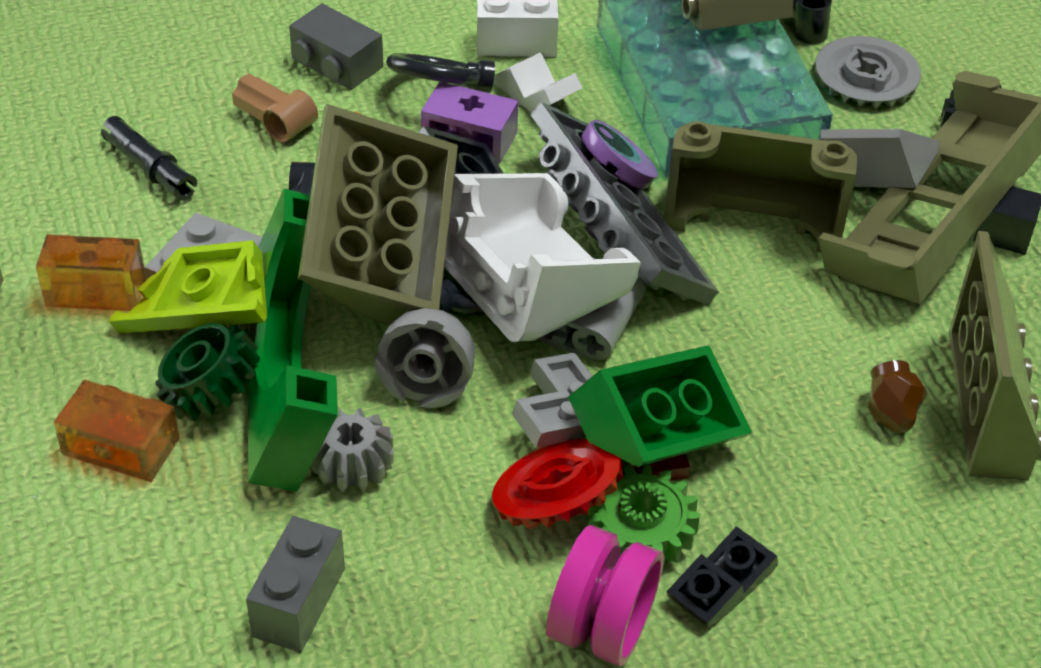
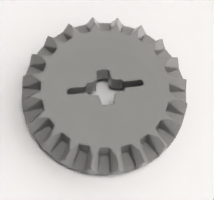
[815,36,921,109]

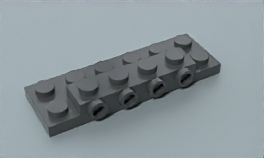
[531,102,719,305]

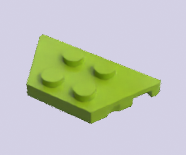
[108,240,267,333]

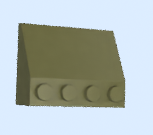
[298,104,458,325]
[948,231,1041,480]

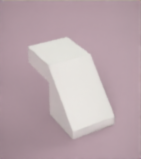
[493,52,582,113]

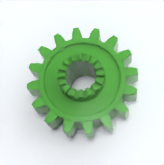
[585,464,700,564]

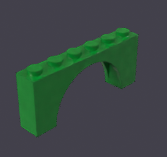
[248,189,338,492]

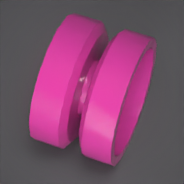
[546,525,664,667]

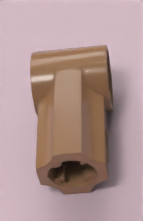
[232,73,318,143]

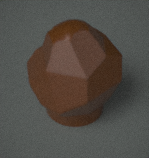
[868,360,928,433]

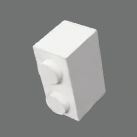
[477,0,558,57]

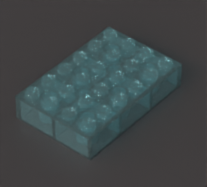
[597,0,833,177]

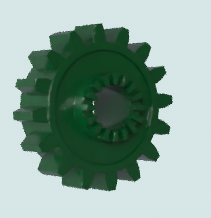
[155,323,260,421]

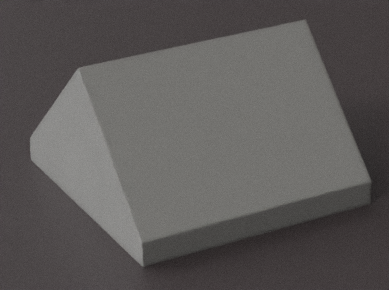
[820,129,940,188]

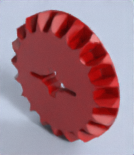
[492,439,623,529]

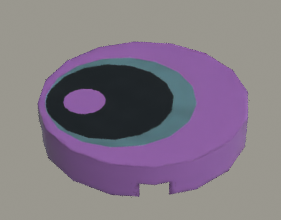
[582,120,658,189]

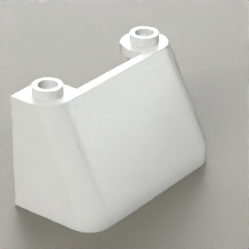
[444,173,641,342]

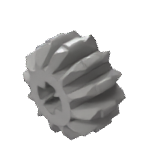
[311,408,394,494]

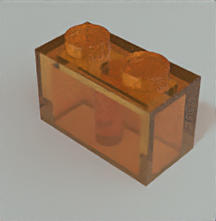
[36,234,147,311]
[53,380,180,482]

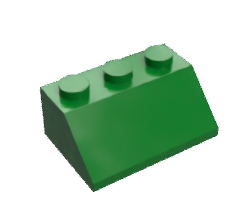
[568,345,752,467]

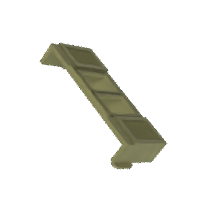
[818,71,1041,304]

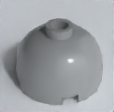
[375,308,475,408]

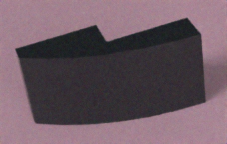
[666,526,778,628]

